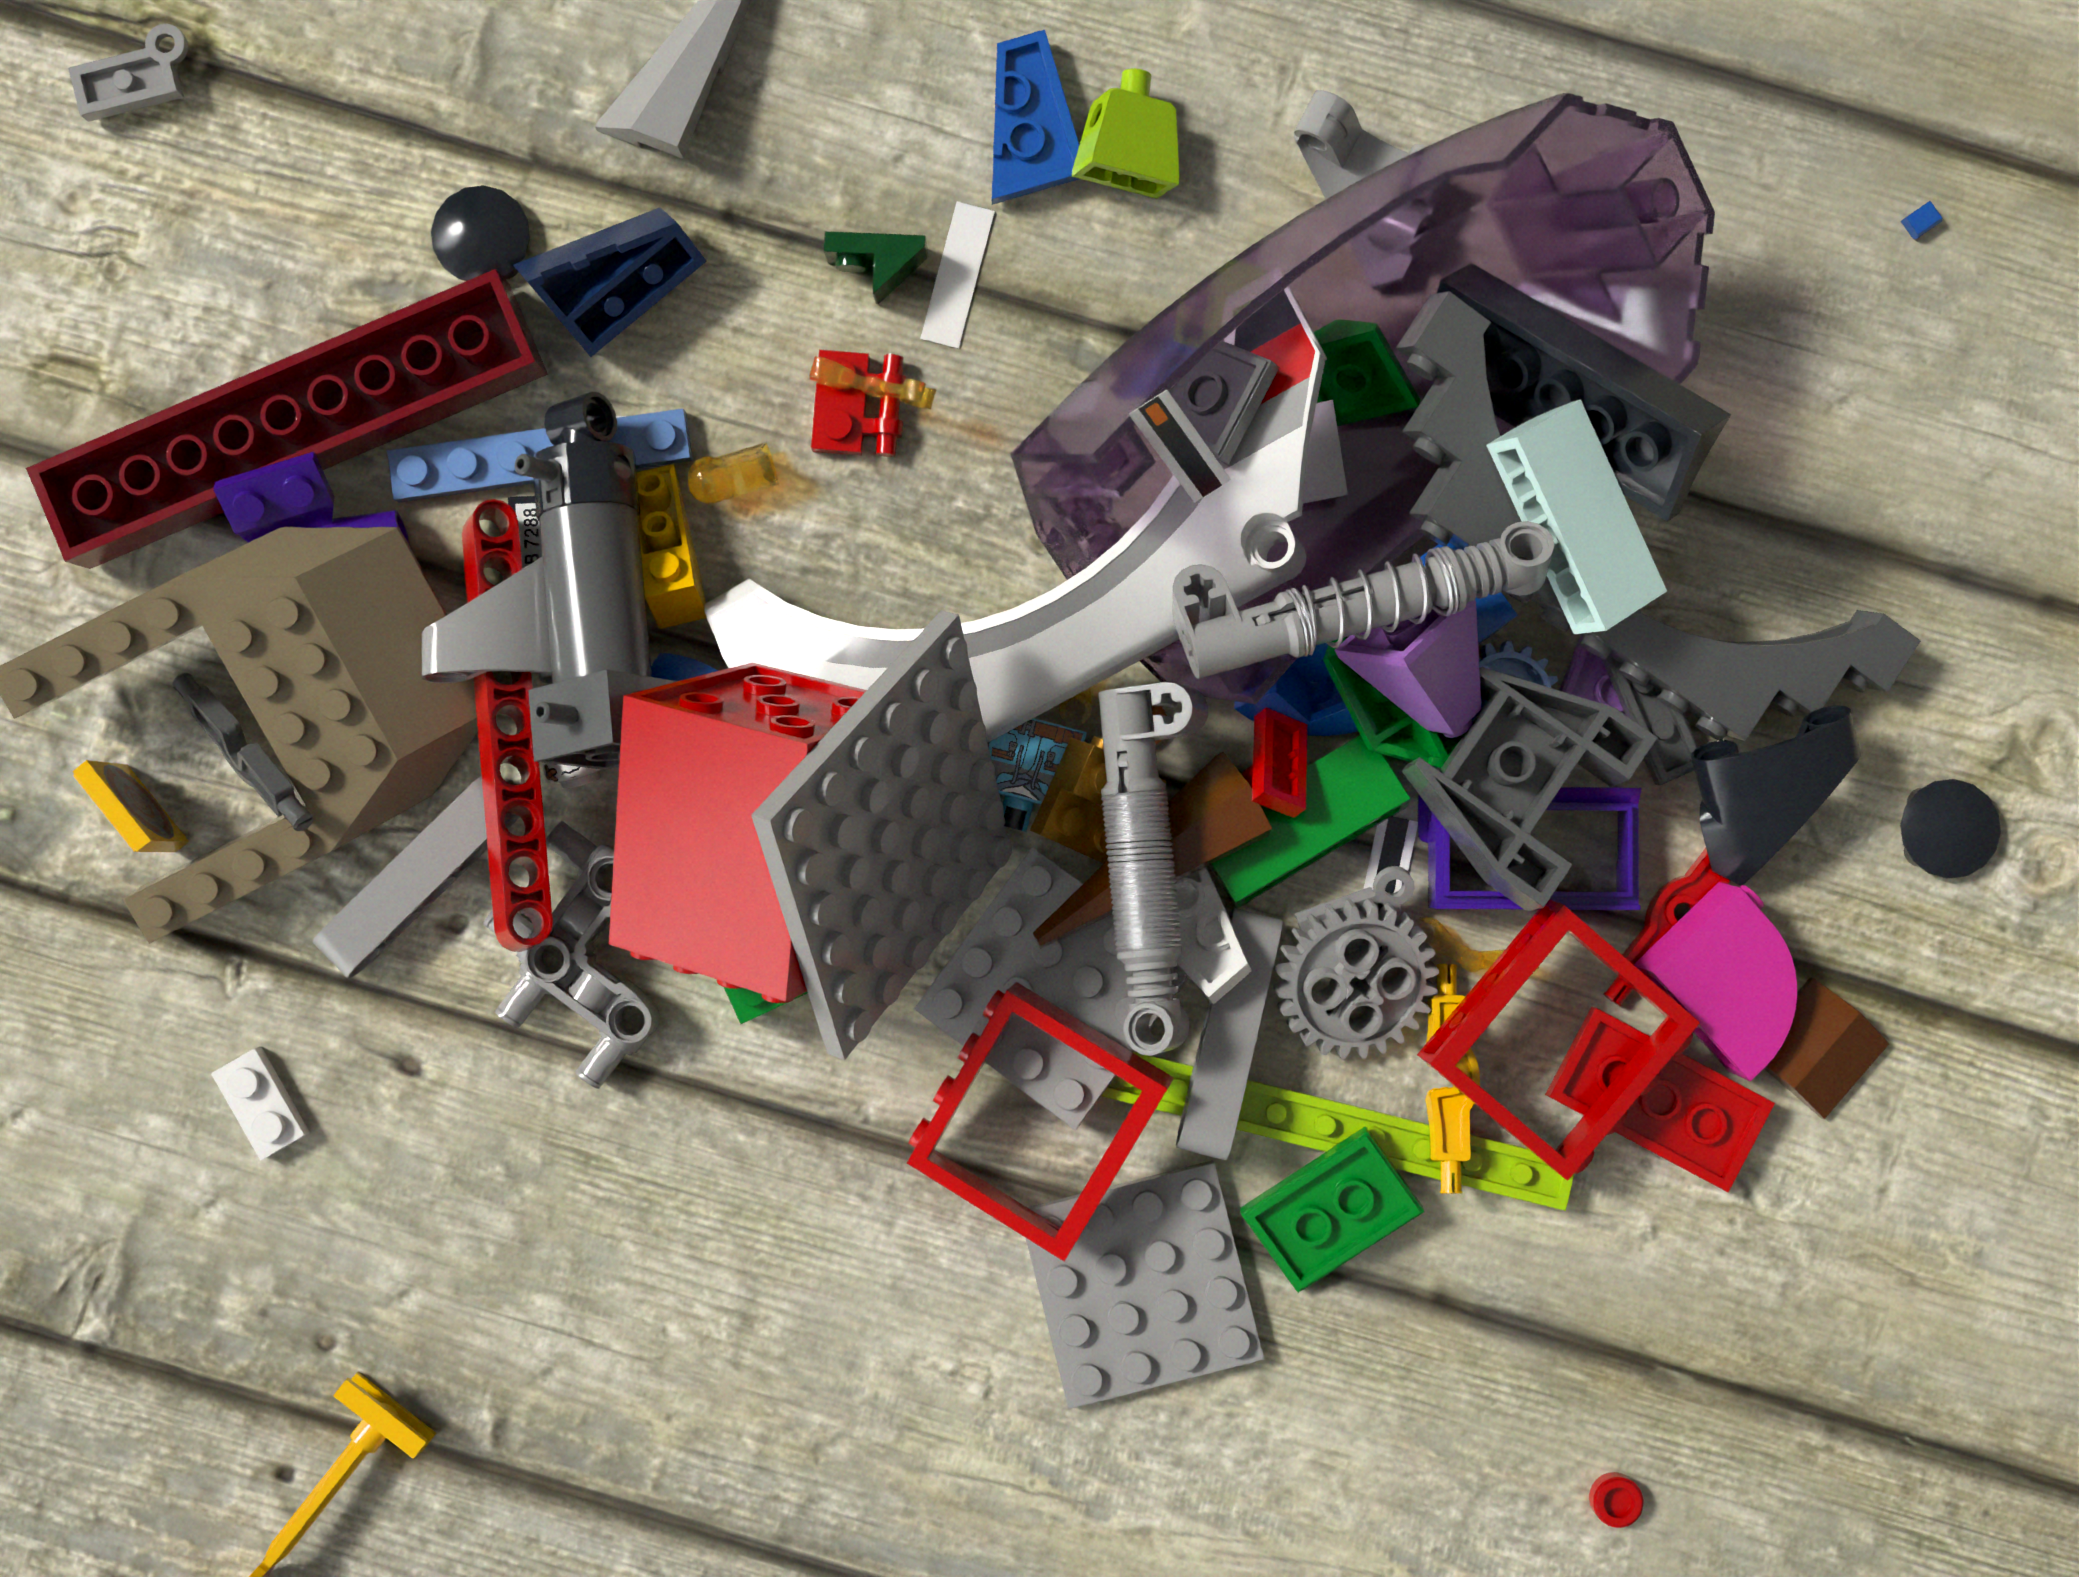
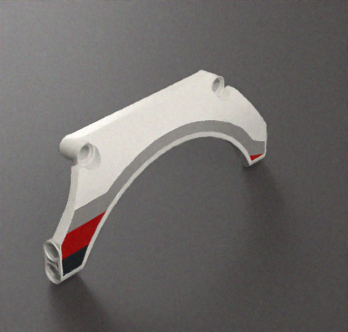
[704,273,1327,742]

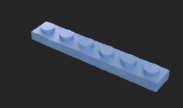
[387,408,693,503]

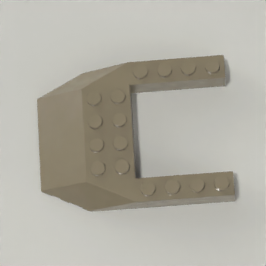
[0,527,478,944]

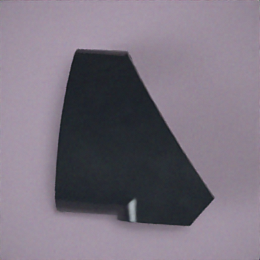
[1691,705,1861,886]

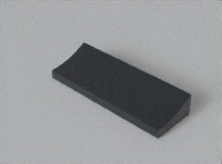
[1436,263,1732,522]

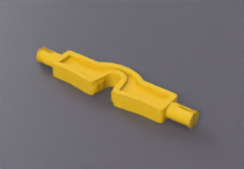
[1425,964,1480,1194]

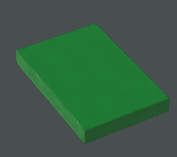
[1240,1126,1424,1293]

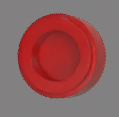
[1589,1472,1644,1528]

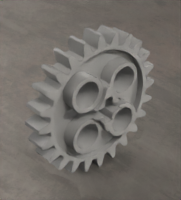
[1273,898,1439,1060]

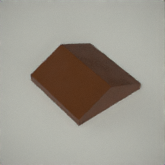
[1764,977,1889,1119]

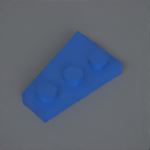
[992,29,1079,205]

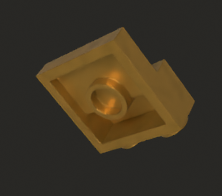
[1030,736,1166,864]

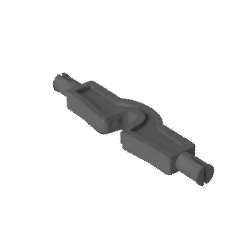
[172,673,313,831]

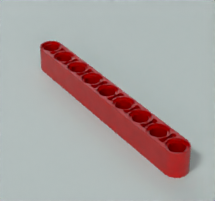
[462,499,553,952]

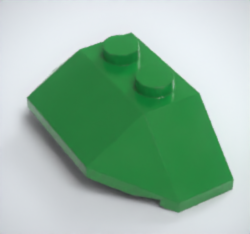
[1323,564,1465,770]

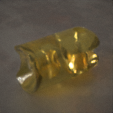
[688,442,779,504]

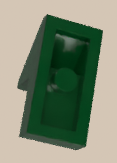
[824,231,928,304]

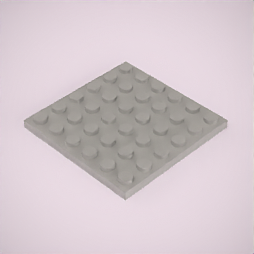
[751,610,1012,1060]

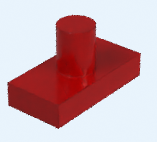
[1241,707,1307,818]

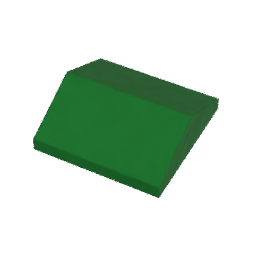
[1314,319,1421,426]

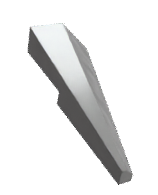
[595,0,751,159]

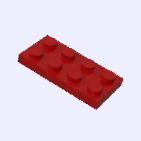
[1545,1006,1775,1193]

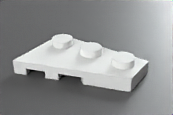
[1175,866,1252,1005]

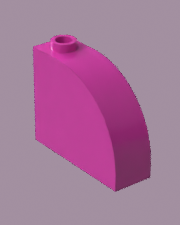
[1634,882,1797,1081]

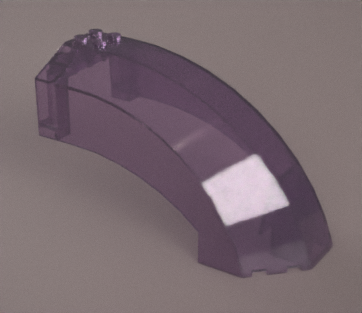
[1010,93,1715,704]

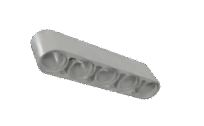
[313,775,520,979]
[1176,908,1283,1160]

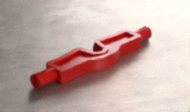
[1603,848,1731,1007]

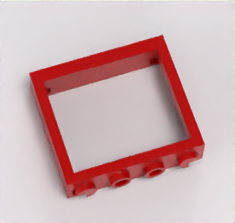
[1417,899,1700,1181]
[907,982,1174,1262]

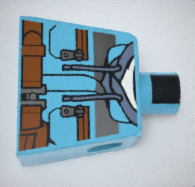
[989,718,1087,832]

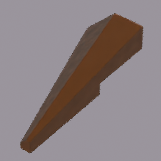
[1033,752,1272,949]

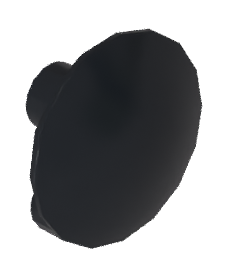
[431,185,530,281]
[1900,779,2001,879]

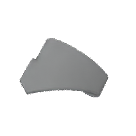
[1294,90,1452,289]
[422,557,553,684]

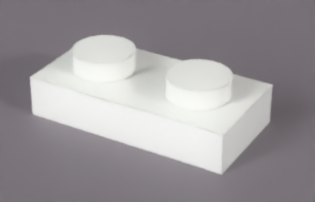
[211,1047,310,1161]

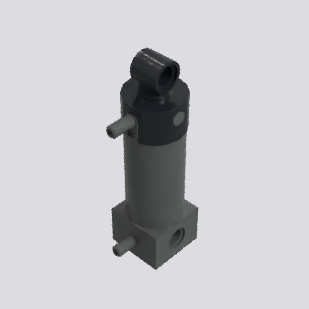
[515,392,677,770]

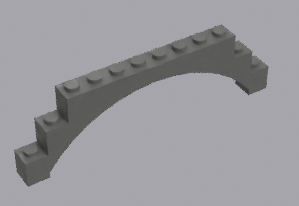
[1396,291,1921,741]

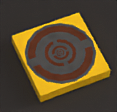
[72,760,189,852]

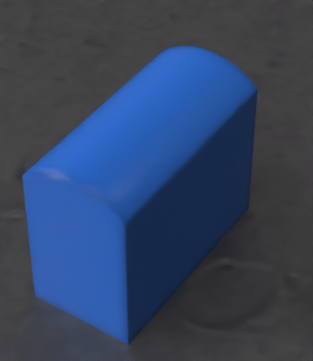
[1901,201,1943,239]

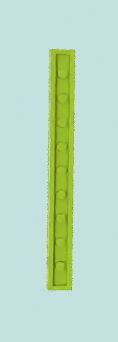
[1102,1051,1574,1211]

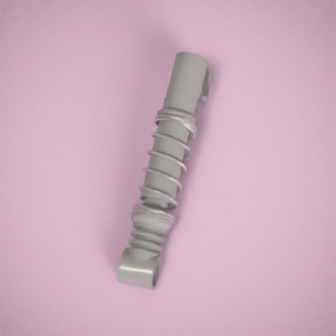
[1172,521,1555,679]

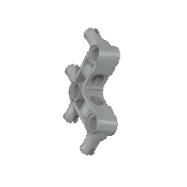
[483,821,660,1089]

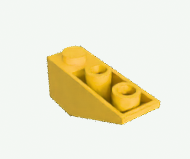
[637,464,707,629]

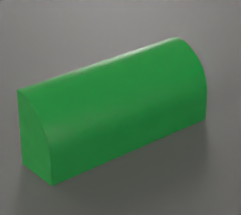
[1210,735,1410,909]

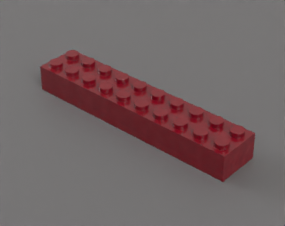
[26,269,548,569]

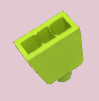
[1072,68,1179,199]

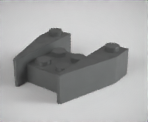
[1402,667,1658,911]

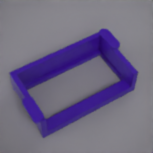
[1417,787,1642,910]

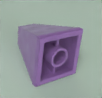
[1335,600,1481,738]

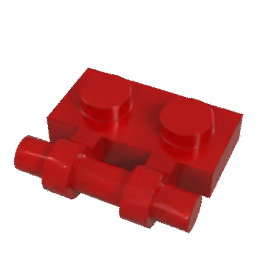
[811,350,907,457]

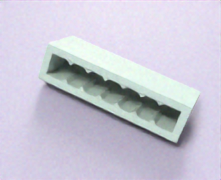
[1486,399,1667,634]

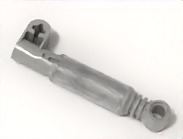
[1098,682,1208,1056]

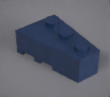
[513,207,707,357]

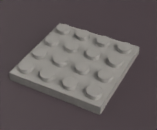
[914,847,1187,1130]
[1026,1160,1264,1409]

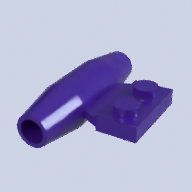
[213,452,410,546]

